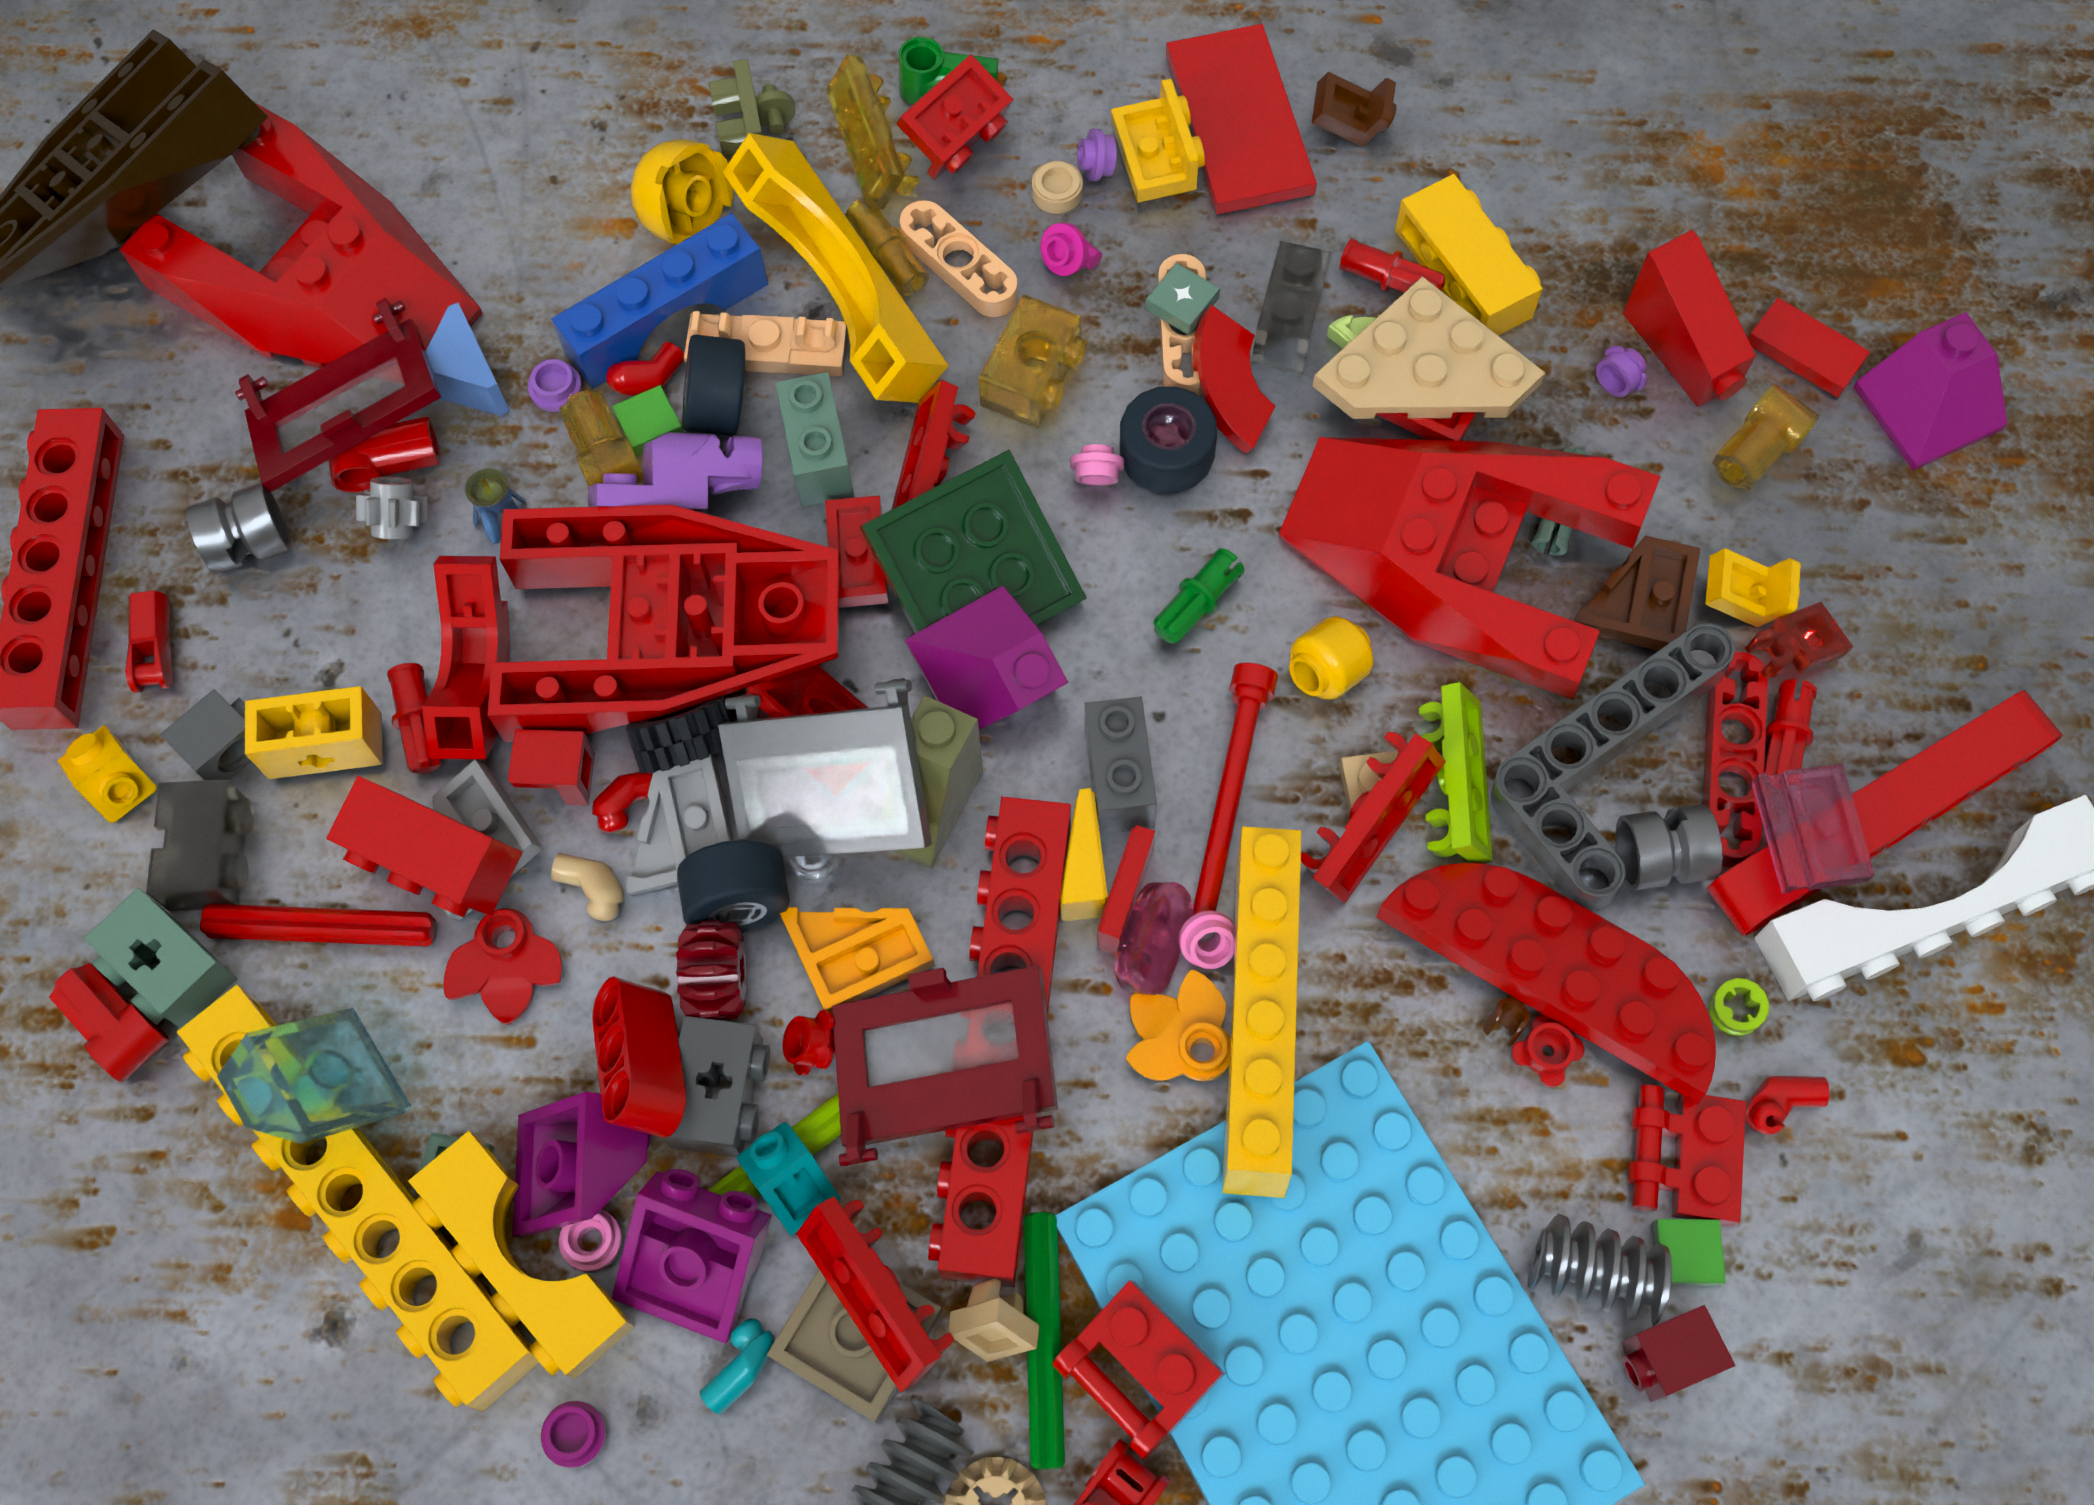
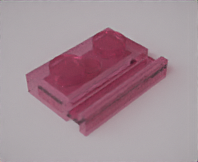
[1752,763,1875,894]

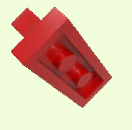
[891,380,975,510]
[1301,732,1446,904]
[796,1196,954,1393]

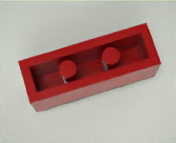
[326,776,523,918]

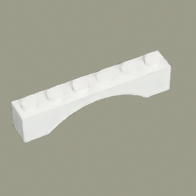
[1754,795,2094,1001]

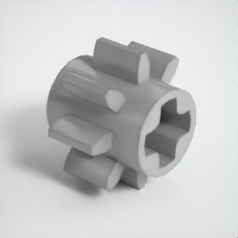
[356,477,427,539]

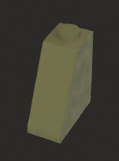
[884,695,983,868]

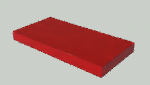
[1166,23,1317,215]

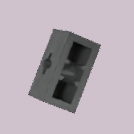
[1084,696,1157,834]
[662,1016,770,1157]

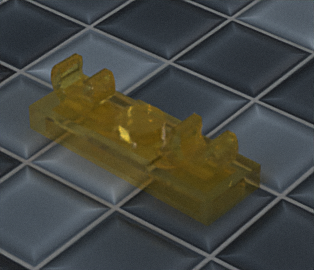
[826,54,920,210]

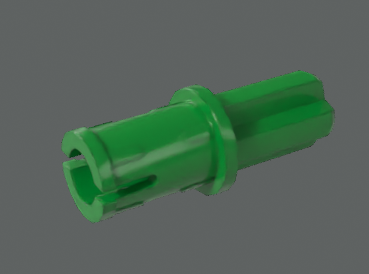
[1153,548,1244,644]

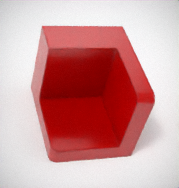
[508,729,595,806]

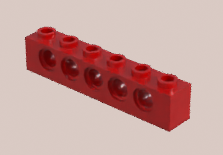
[0,408,124,730]

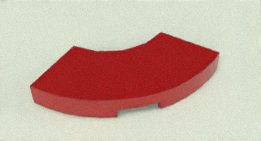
[1193,305,1276,454]

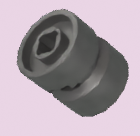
[186,483,291,574]
[1615,804,1723,891]

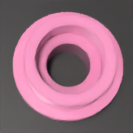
[1070,444,1124,486]
[1178,911,1235,969]
[559,1210,623,1272]

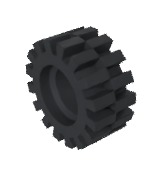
[625,695,733,773]

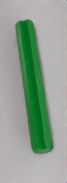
[1024,1212,1065,1470]

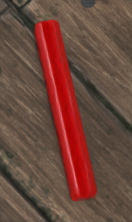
[200,904,436,947]

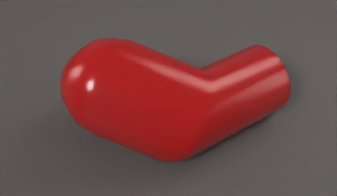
[606,341,684,396]
[1746,1076,1829,1135]

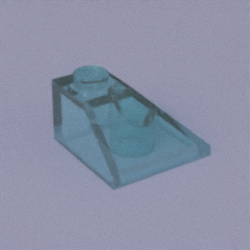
[217,1008,411,1144]

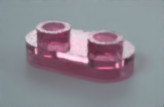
[1114,882,1193,995]

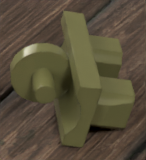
[709,59,796,156]

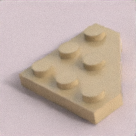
[1313,276,1545,419]

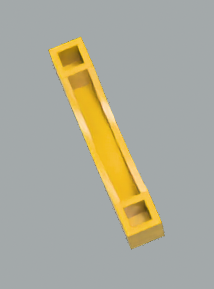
[722,133,949,403]
[1222,826,1301,1198]

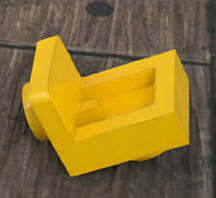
[1705,548,1801,628]
[57,725,157,823]

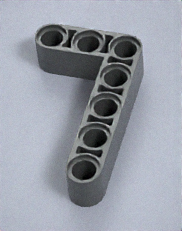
[1491,623,1735,911]

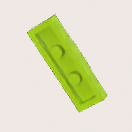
[1419,682,1493,864]

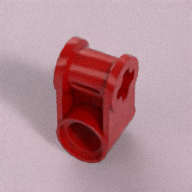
[1074,1438,1172,1505]

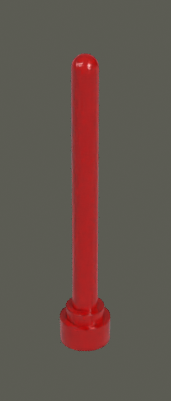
[1191,663,1278,917]

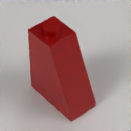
[1623,230,1756,407]

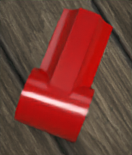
[329,416,441,493]
[49,962,170,1083]

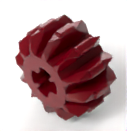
[676,920,747,1021]

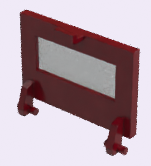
[235,297,441,493]
[832,965,1058,1167]

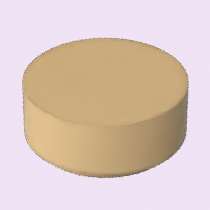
[1032,161,1083,214]

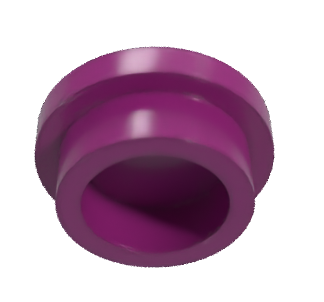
[541,1401,607,1468]

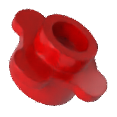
[782,1010,835,1076]
[1511,1016,1584,1088]

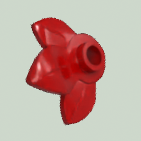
[443,908,562,1025]

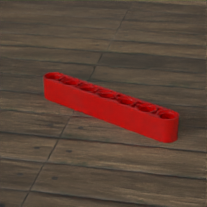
[1706,690,2064,937]

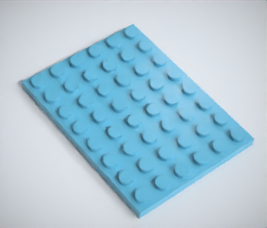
[1055,1040,1646,1505]

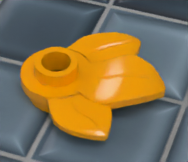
[1126,970,1231,1081]

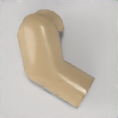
[551,853,624,921]

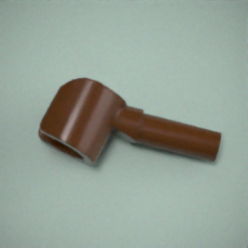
[1483,994,1530,1046]

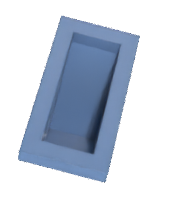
[426,302,510,416]

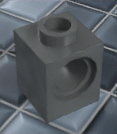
[160,689,252,792]

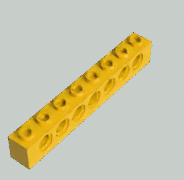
[177,984,539,1412]

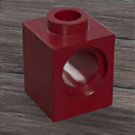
[1621,1305,1736,1402]

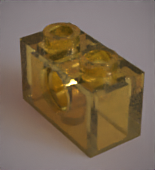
[978,294,1087,428]

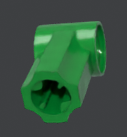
[899,37,999,105]

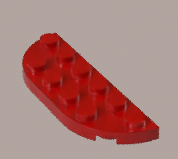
[1376,863,1716,1104]

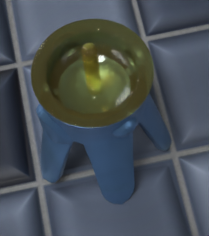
[465,468,526,544]

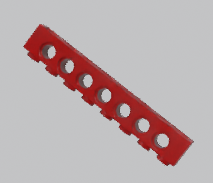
[928,796,1071,1288]

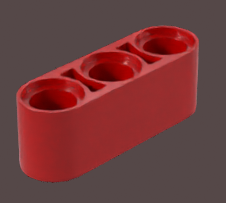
[592,976,686,1138]

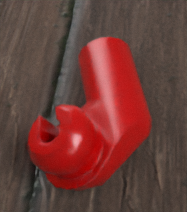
[592,772,653,833]

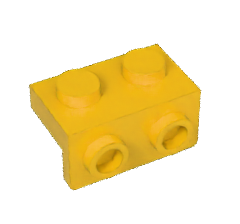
[1110,78,1205,203]

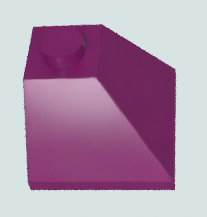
[1853,312,2007,471]
[904,586,1069,730]
[512,1091,651,1238]

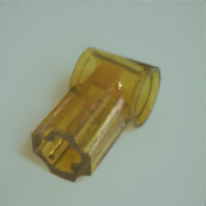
[1712,384,1820,490]
[559,389,643,487]

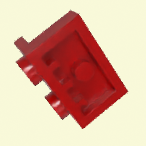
[896,54,1014,180]

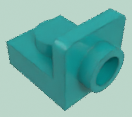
[737,1122,841,1236]

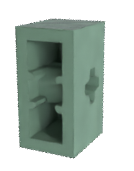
[775,372,855,507]
[83,887,238,1028]

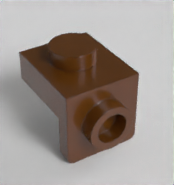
[1311,72,1397,147]

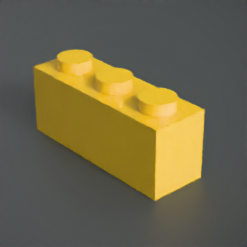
[1394,174,1543,336]

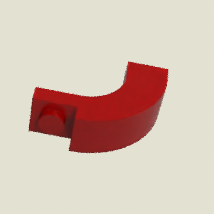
[422,556,510,759]

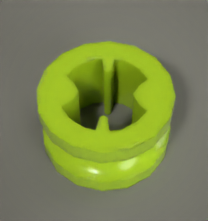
[1709,978,1769,1036]

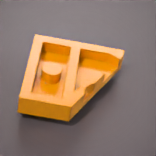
[780,907,935,1013]

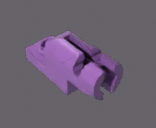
[588,432,762,512]

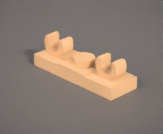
[684,311,848,377]

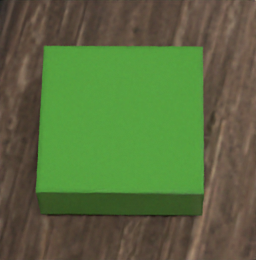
[611,385,684,457]
[1652,1219,1726,1286]

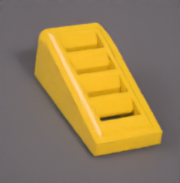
[1060,788,1108,921]

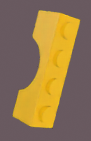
[408,1131,635,1378]

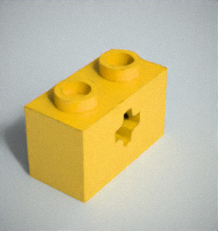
[245,686,383,779]

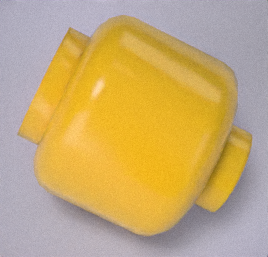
[1289,616,1374,700]

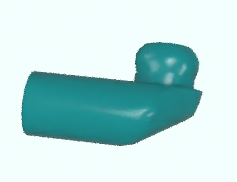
[700,1318,774,1414]

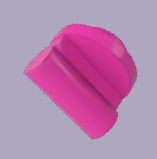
[1040,222,1102,276]

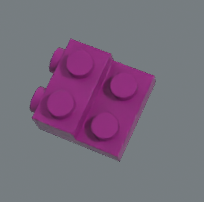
[611,1169,772,1344]

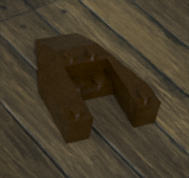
[0,29,268,290]

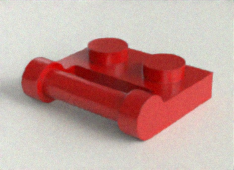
[1052,1280,1225,1460]

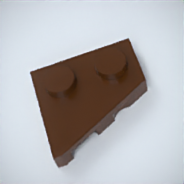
[1573,536,1701,651]

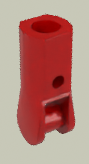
[125,590,174,693]

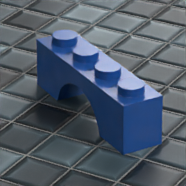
[551,213,769,390]

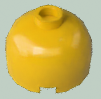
[631,139,733,244]

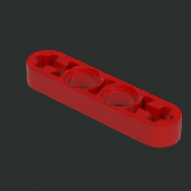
[1702,652,1768,867]

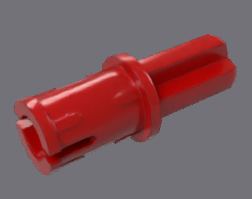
[1339,238,1446,293]
[387,663,442,775]
[1764,679,1817,791]

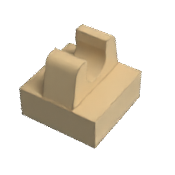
[948,1278,1039,1362]

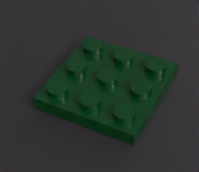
[859,449,1087,633]

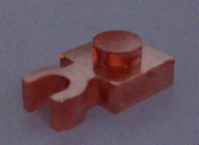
[1744,602,1853,678]

